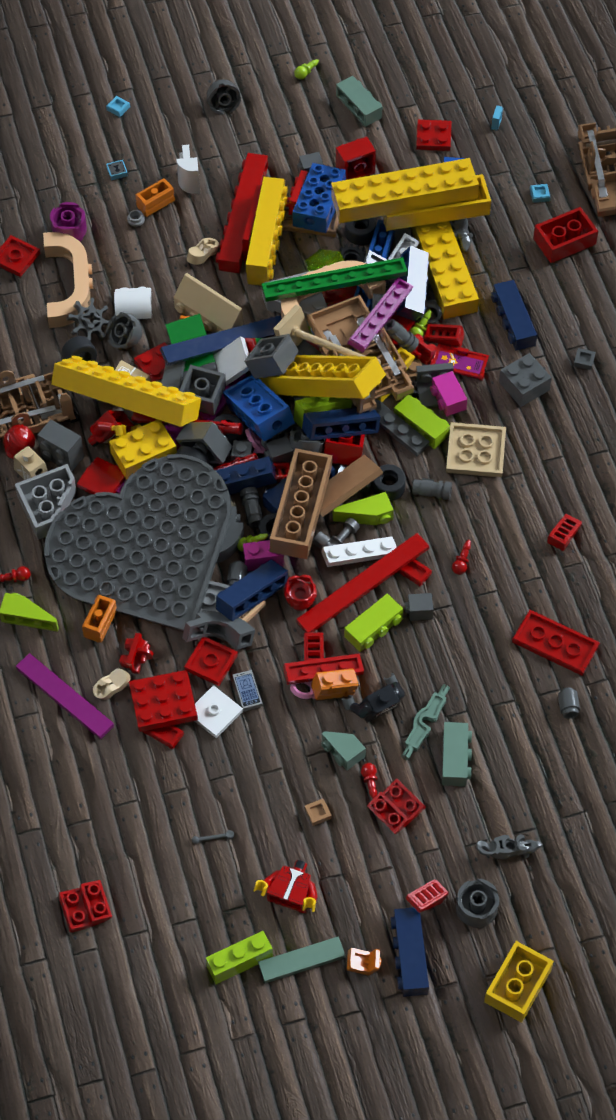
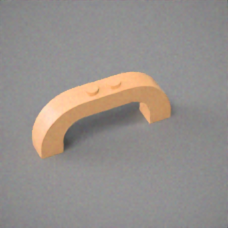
[43,232,93,328]
[281,261,386,318]

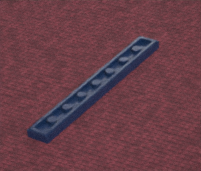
[160,315,282,366]

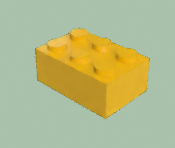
[109,419,177,480]
[484,941,554,1023]

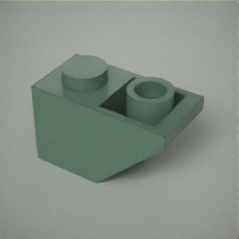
[321,731,366,770]

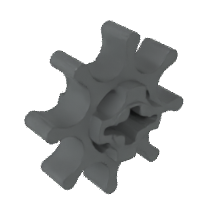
[67,298,110,340]

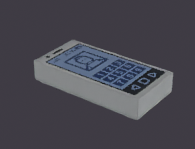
[233,670,262,712]

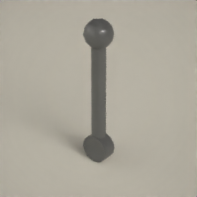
[191,830,234,844]

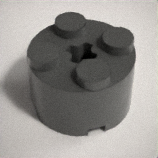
[456,879,499,929]

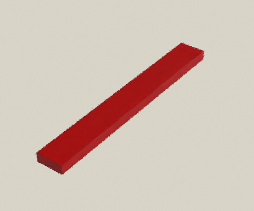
[296,533,429,633]

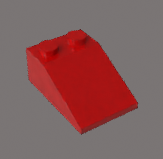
[324,434,365,466]

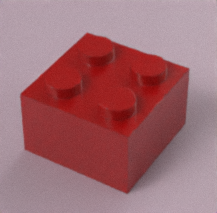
[336,136,376,180]

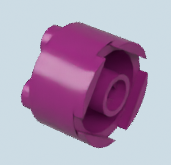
[50,202,87,242]

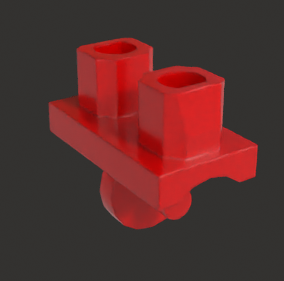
[410,334,437,365]
[119,633,154,674]

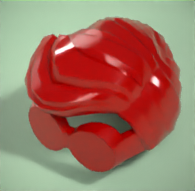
[4,424,35,460]
[284,575,317,611]

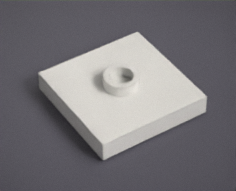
[195,685,243,738]

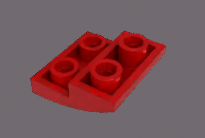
[76,457,126,495]
[367,778,426,834]
[58,880,112,933]

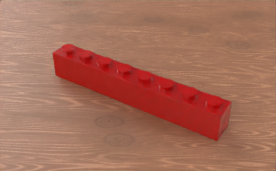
[216,153,268,274]

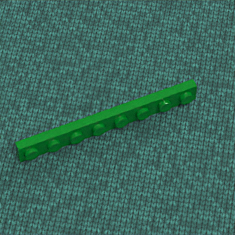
[262,257,408,302]

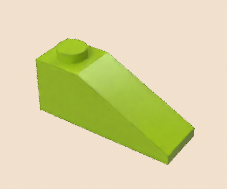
[332,492,394,525]
[0,593,59,632]

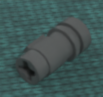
[384,319,419,352]
[412,478,452,501]
[239,487,263,528]

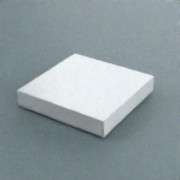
[214,336,249,386]

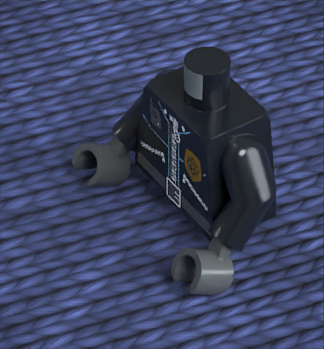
[342,673,405,723]

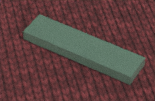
[258,936,345,983]

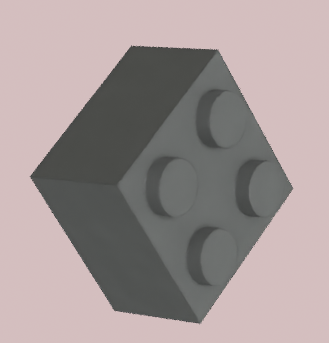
[244,334,299,379]
[499,353,552,407]
[179,365,226,415]
[37,420,84,472]
[176,422,233,464]

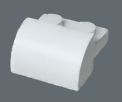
[176,145,200,194]
[114,287,152,319]

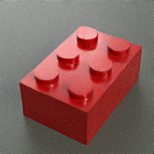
[533,207,598,263]

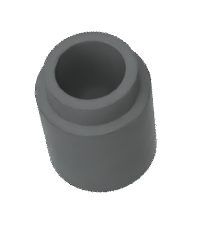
[227,561,248,586]
[558,688,580,719]

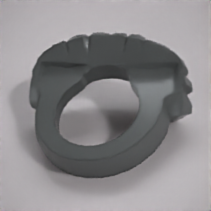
[417,299,442,324]

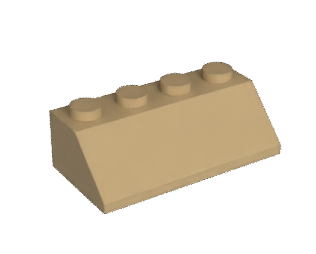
[174,273,243,333]

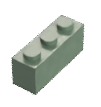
[336,76,383,127]
[442,722,472,787]

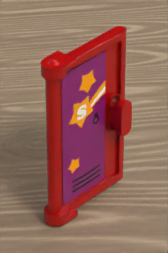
[430,344,489,381]

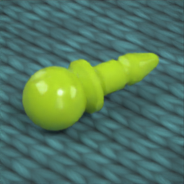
[294,59,319,80]
[410,310,432,337]
[237,533,268,552]

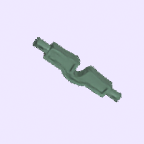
[401,684,450,760]

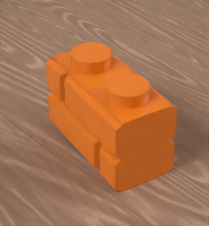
[135,178,175,217]
[82,595,117,643]
[311,669,359,700]

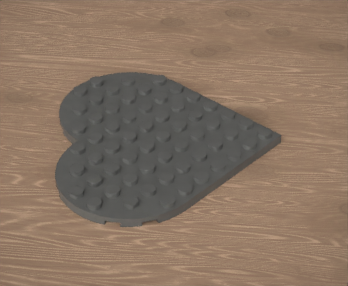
[44,454,232,631]

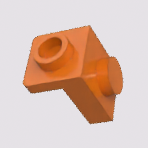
[347,948,381,975]

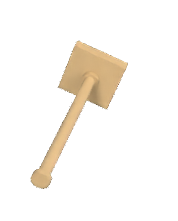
[273,305,381,365]

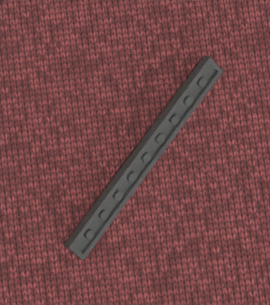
[297,340,430,457]

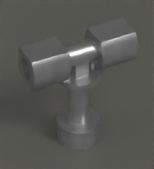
[313,518,360,549]

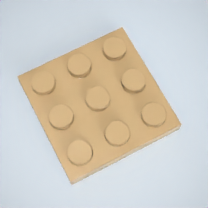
[446,422,506,477]

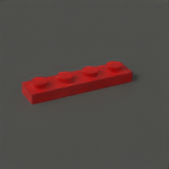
[283,654,364,685]

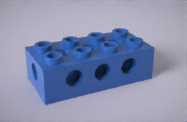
[292,163,346,233]
[223,375,295,441]

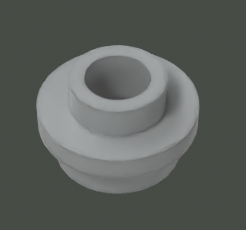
[127,210,145,226]

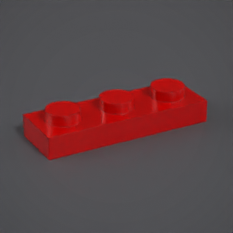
[286,170,308,215]

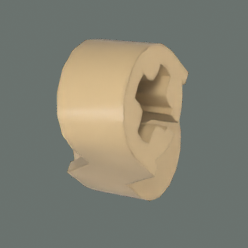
[186,238,219,265]
[93,669,130,700]

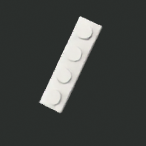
[321,537,397,567]

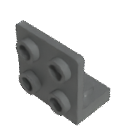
[415,363,454,408]

